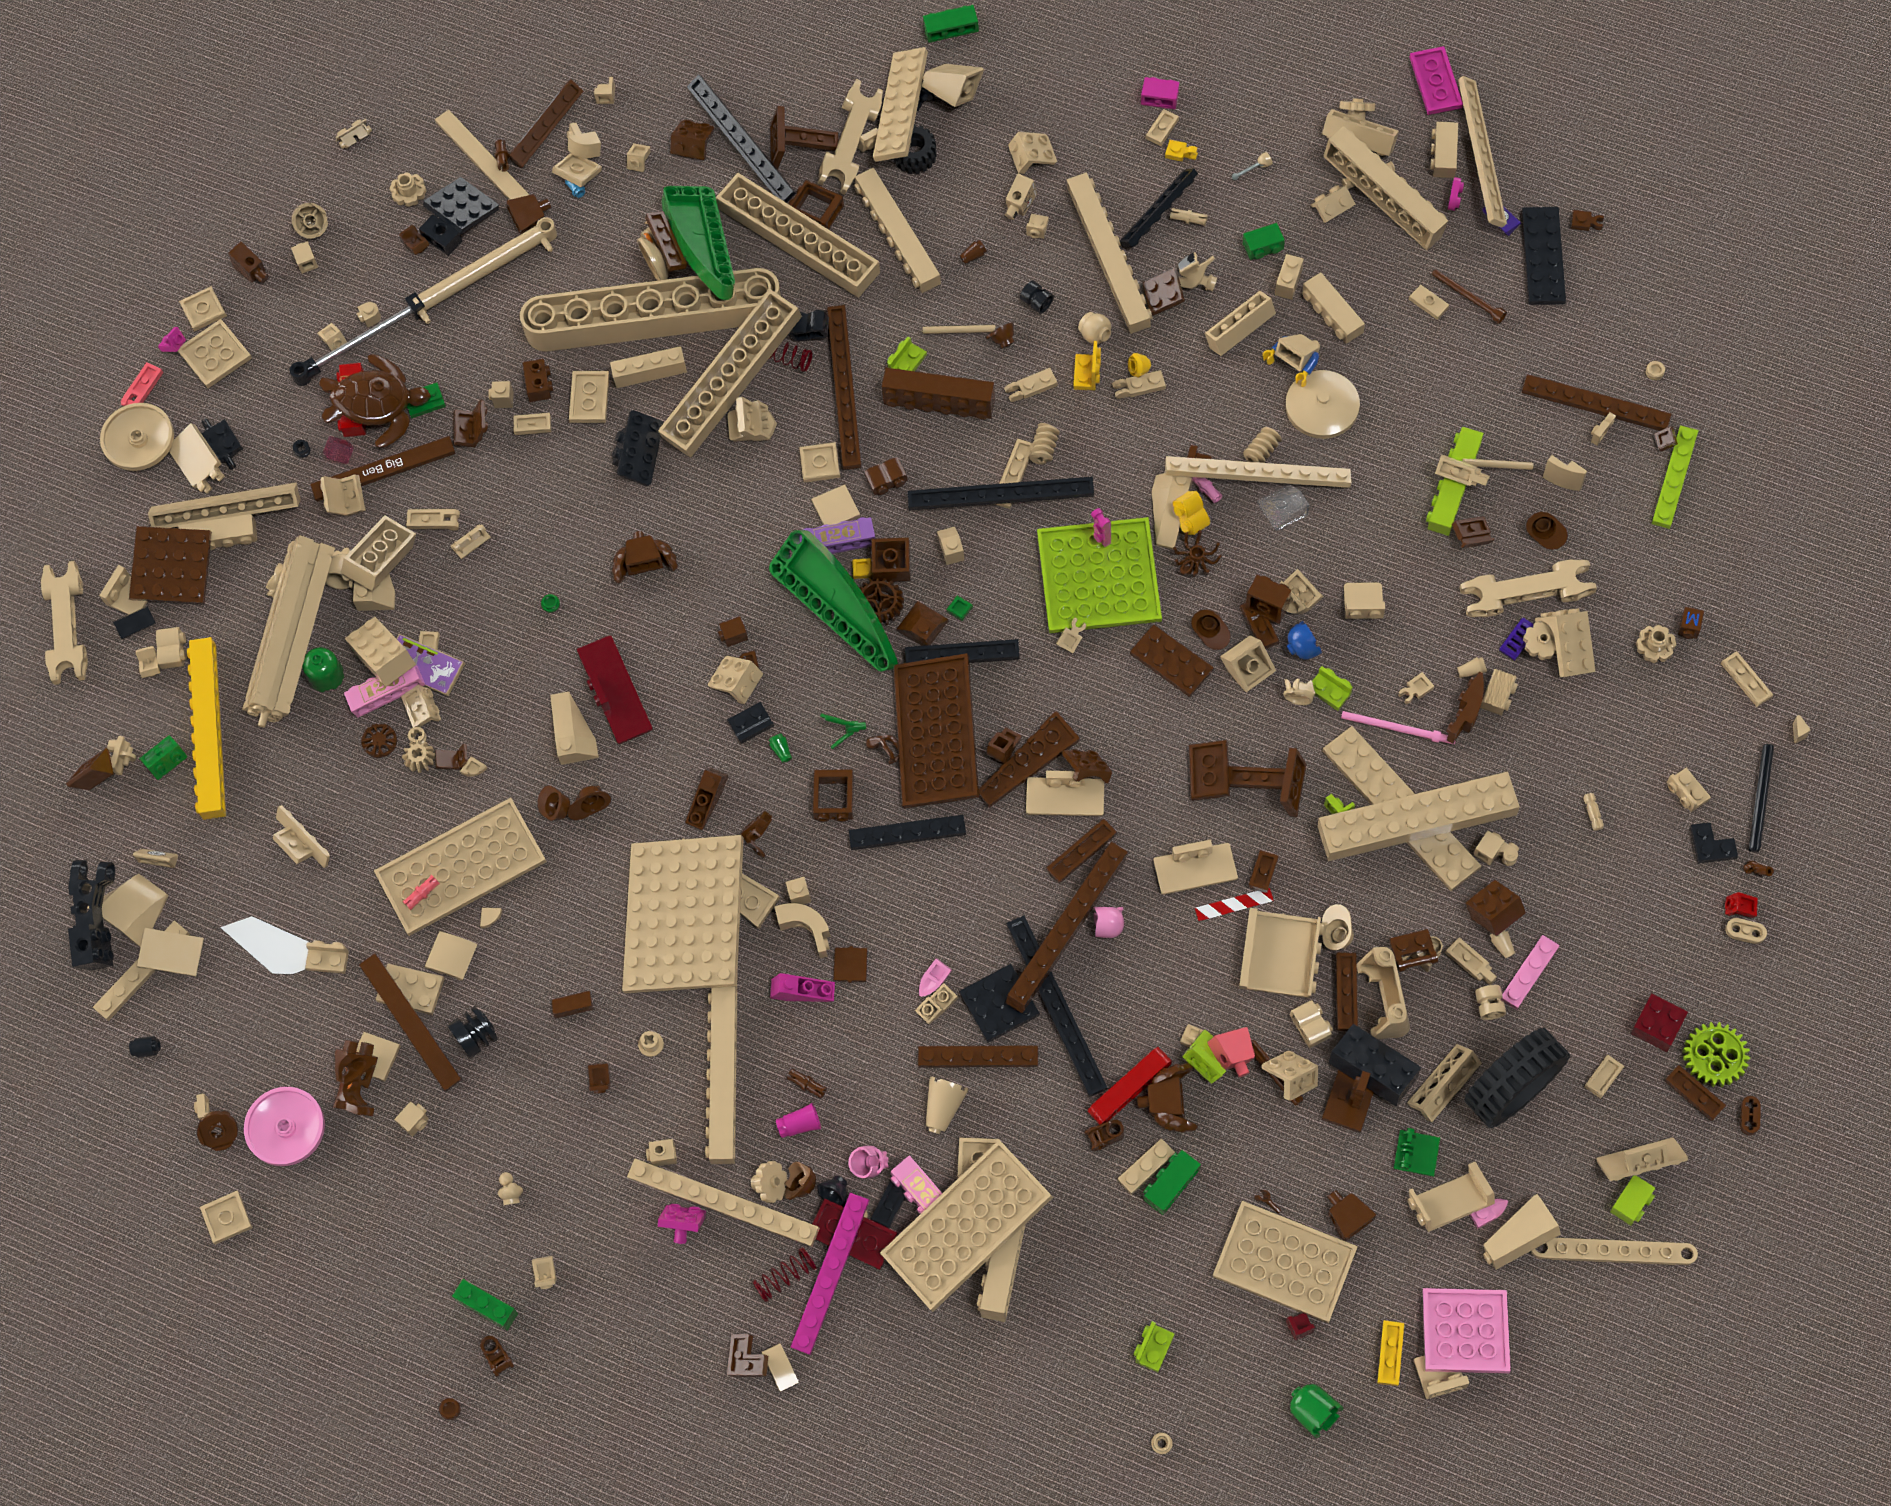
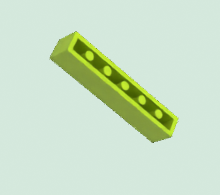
[1426,427,1484,536]

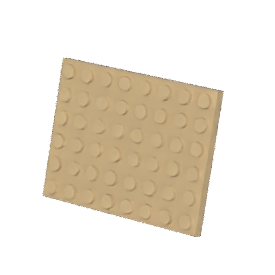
[622,835,744,993]

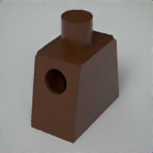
[506,194,551,235]
[228,241,269,283]
[1327,1190,1376,1242]

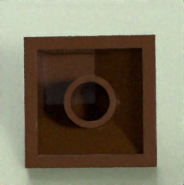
[896,601,949,646]

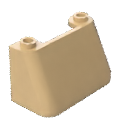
[1356,947,1410,1039]

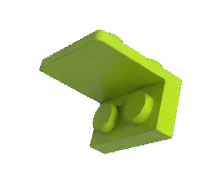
[1182,1030,1226,1084]

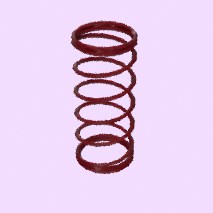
[769,342,813,372]
[752,1247,817,1303]

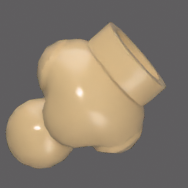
[498,1172,523,1205]

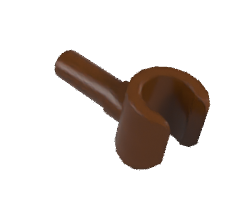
[1254,1190,1281,1214]

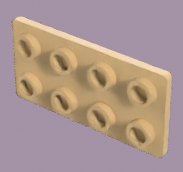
[1026,771,1104,816]
[1153,840,1238,895]
[1596,1138,1688,1181]

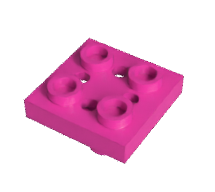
[658,1204,706,1244]

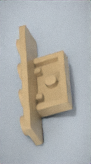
[273,805,330,868]

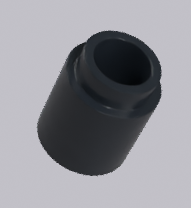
[129,1036,161,1058]

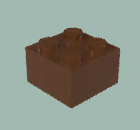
[871,537,911,582]
[1245,575,1292,624]
[1465,880,1526,936]

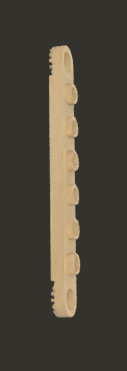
[1531,1238,1698,1265]

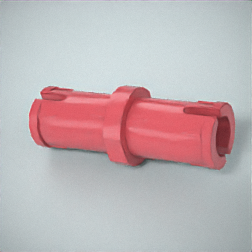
[403,874,440,910]

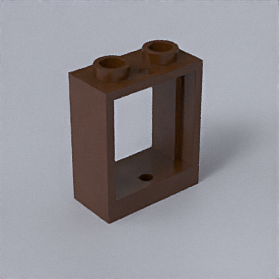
[789,180,844,230]
[813,769,854,822]

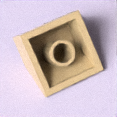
[1220,636,1276,692]

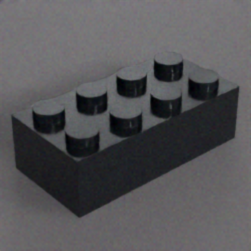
[1329,1024,1421,1107]

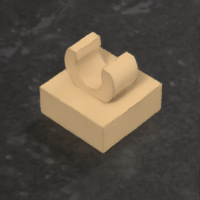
[1180,1024,1203,1047]

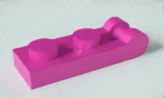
[1091,508,1111,547]

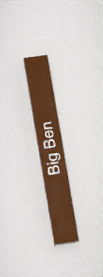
[310,436,456,502]

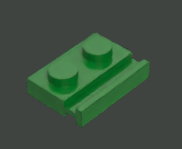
[407,382,446,419]

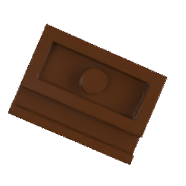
[1452,516,1494,548]

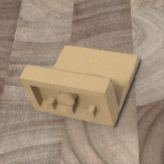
[99,565,148,614]
[1262,1051,1318,1101]
[1414,1355,1469,1399]

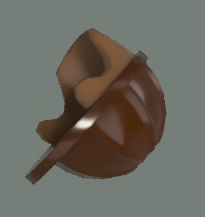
[784,1162,816,1200]

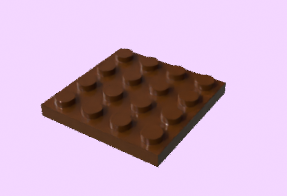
[129,526,212,604]

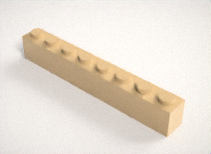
[854,168,941,293]
[148,483,301,528]

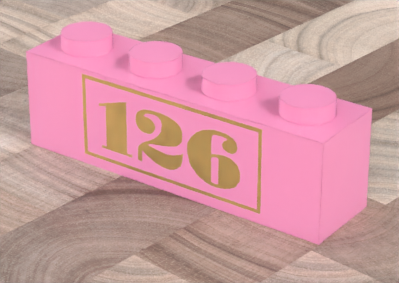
[344,665,425,718]
[890,1155,942,1214]

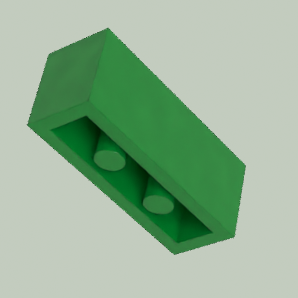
[923,5,979,43]
[1143,1150,1201,1215]
[452,1279,518,1331]

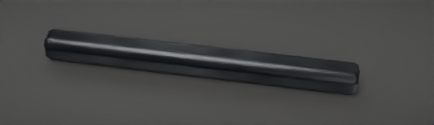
[1749,744,1774,853]

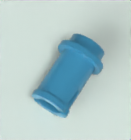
[565,180,585,198]

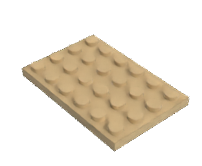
[1212,1201,1358,1324]

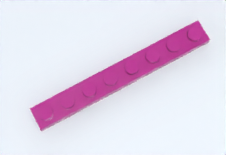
[791,1193,870,1355]

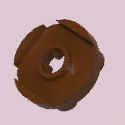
[197,1111,238,1151]

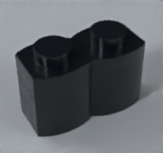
[789,310,829,342]

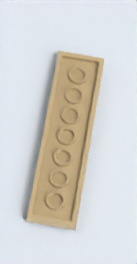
[873,47,928,162]

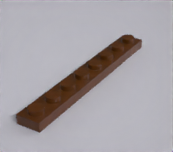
[1522,374,1672,431]

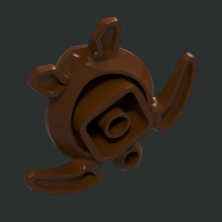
[319,354,431,448]

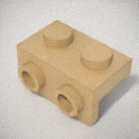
[1311,185,1356,223]

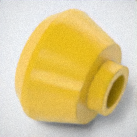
[1128,353,1151,378]

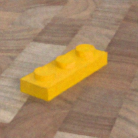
[1377,1320,1404,1386]

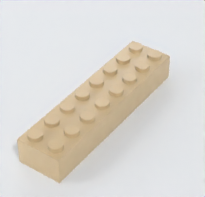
[1323,126,1448,250]

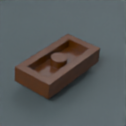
[1248,850,1279,893]

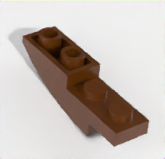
[1446,672,1484,744]

